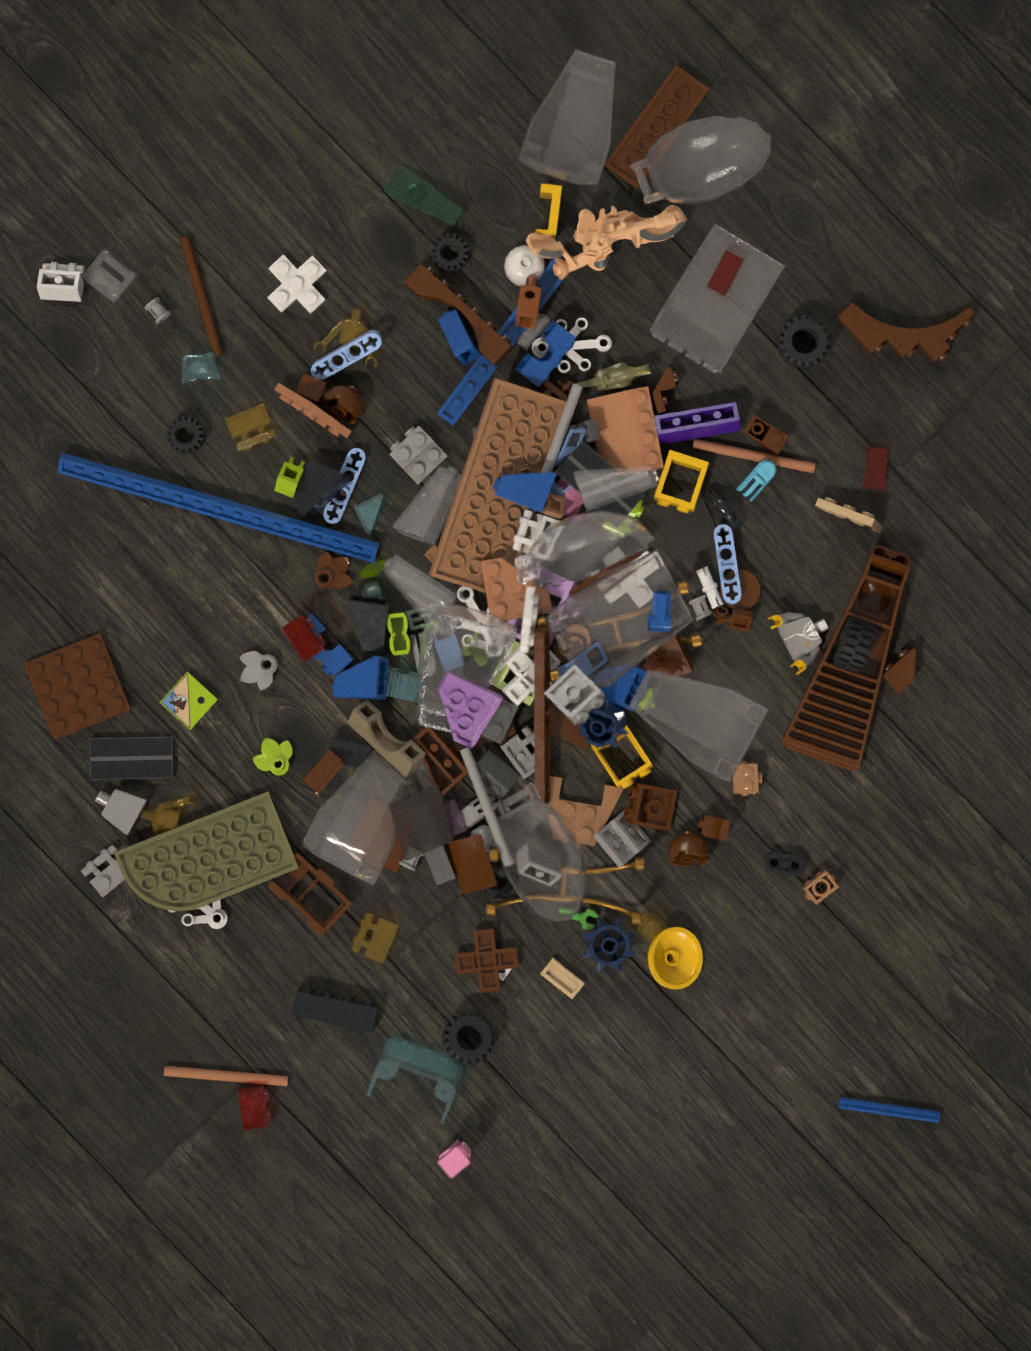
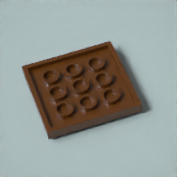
[24,633,131,740]

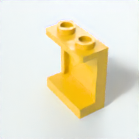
[535,183,562,239]

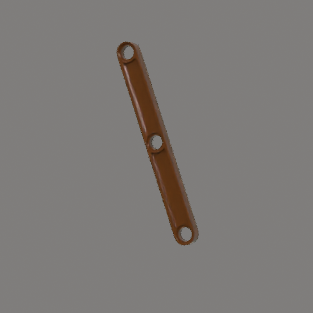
[534,627,550,807]

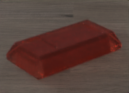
[707,250,744,296]
[864,447,888,490]

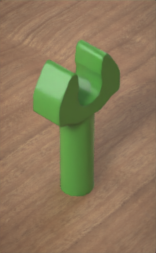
[559,908,598,930]

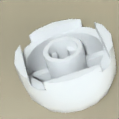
[504,245,545,286]

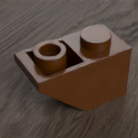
[743,415,789,455]
[882,648,916,694]

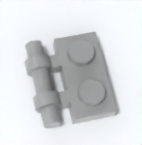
[499,725,551,779]
[81,844,125,898]

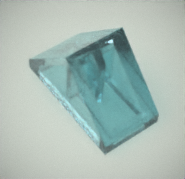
[353,494,384,535]

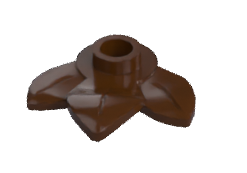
[314,552,353,589]
[644,651,683,677]

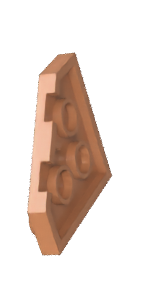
[274,383,352,438]
[481,558,552,622]

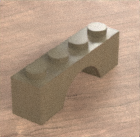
[348,699,426,778]

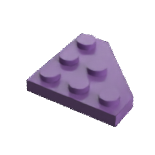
[438,670,503,749]

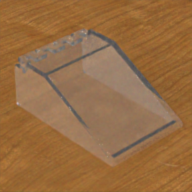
[649,224,785,374]
[547,550,694,687]

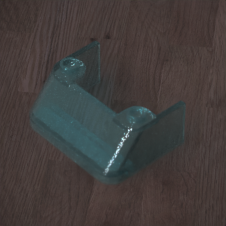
[366,1037,463,1124]

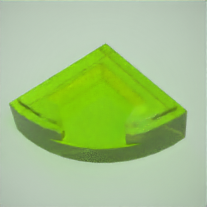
[359,559,387,578]

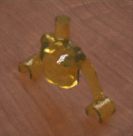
[313,308,377,367]
[140,792,199,835]

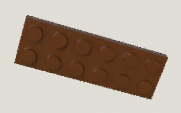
[604,65,709,190]

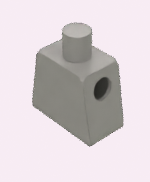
[95,789,148,835]

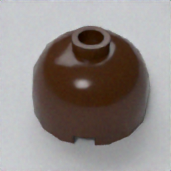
[321,385,363,424]
[668,831,709,867]

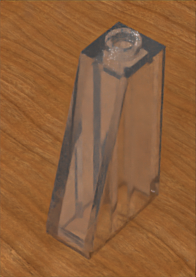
[393,466,461,546]
[572,466,660,512]
[383,554,458,632]

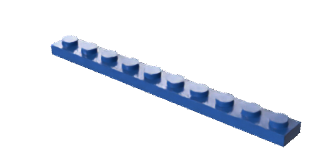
[437,255,566,427]

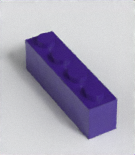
[654,402,740,445]

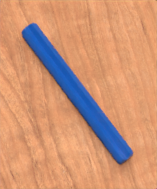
[838,1097,941,1123]

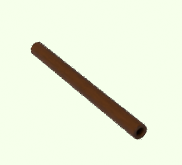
[180,237,224,358]

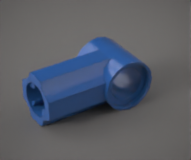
[648,590,672,632]

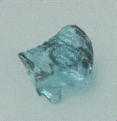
[181,352,221,384]

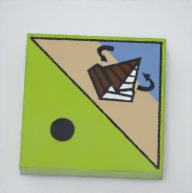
[160,672,218,730]

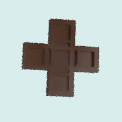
[455,928,519,993]

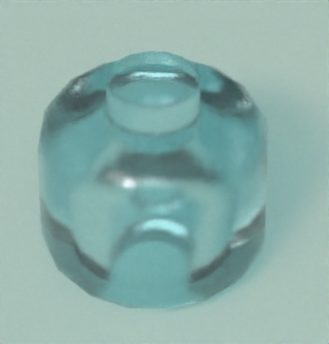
[361,581,383,599]

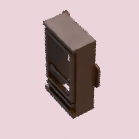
[268,852,353,935]

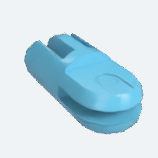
[736,459,777,502]

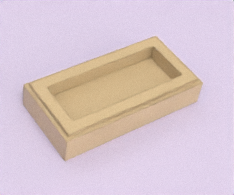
[540,958,585,999]

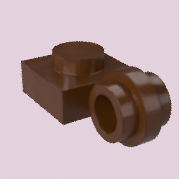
[712,606,753,632]

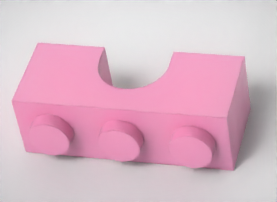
[438,1140,471,1178]

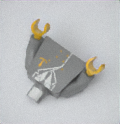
[768,612,829,675]

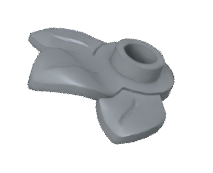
[240,651,278,690]

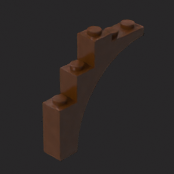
[836,303,975,362]

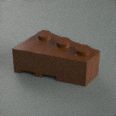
[413,723,468,799]

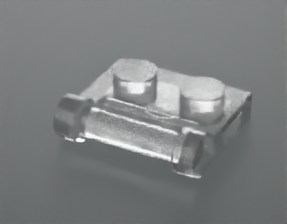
[82,249,137,304]

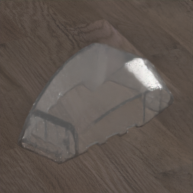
[518,50,615,185]
[418,604,518,733]
[629,670,769,783]
[302,750,413,885]

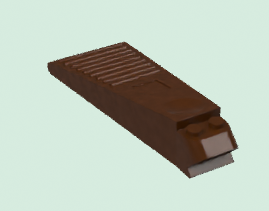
[780,545,910,771]

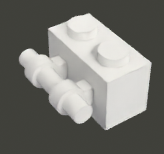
[37,262,85,302]
[512,510,561,561]

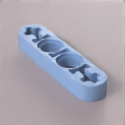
[311,330,382,380]
[323,448,366,524]
[714,524,741,605]

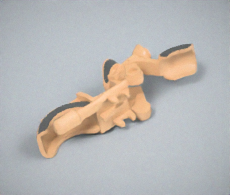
[526,205,687,280]

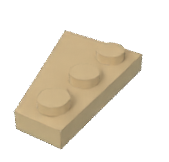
[815,497,883,534]

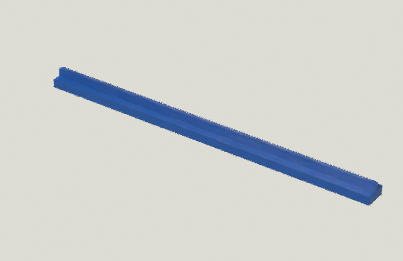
[58,453,379,563]

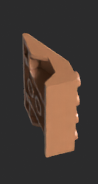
[587,386,664,477]

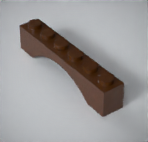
[404,264,513,367]

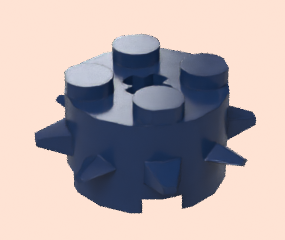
[579,699,628,748]
[582,918,636,972]

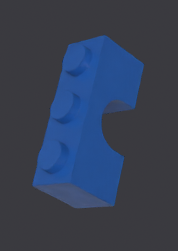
[515,320,576,387]
[294,614,354,676]

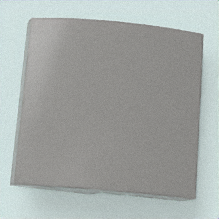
[593,810,651,868]

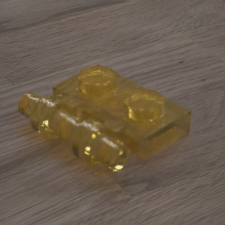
[225,404,276,451]
[351,912,399,964]

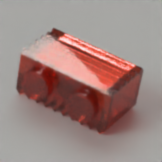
[282,615,326,663]
[238,1085,272,1131]

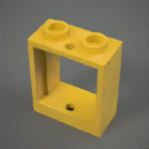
[654,450,709,513]
[591,725,653,789]

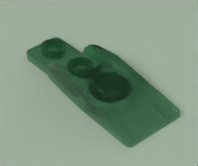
[384,165,464,227]

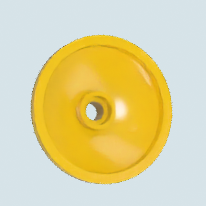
[648,927,703,989]

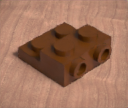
[624,783,677,831]

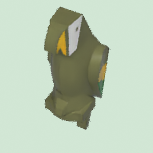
[576,363,650,390]

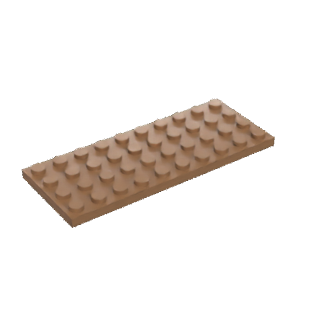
[429,378,566,593]

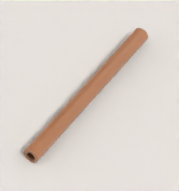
[693,439,816,473]
[164,1066,288,1086]

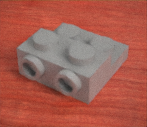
[389,426,448,485]
[545,664,605,725]

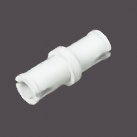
[696,566,724,609]

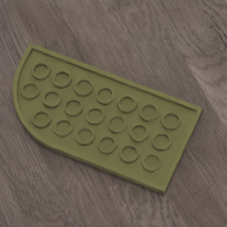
[114,792,298,911]

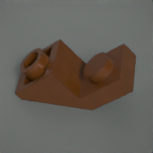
[652,367,679,415]

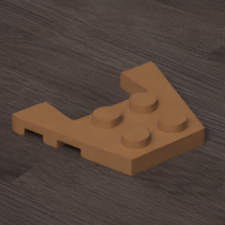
[548,776,623,846]

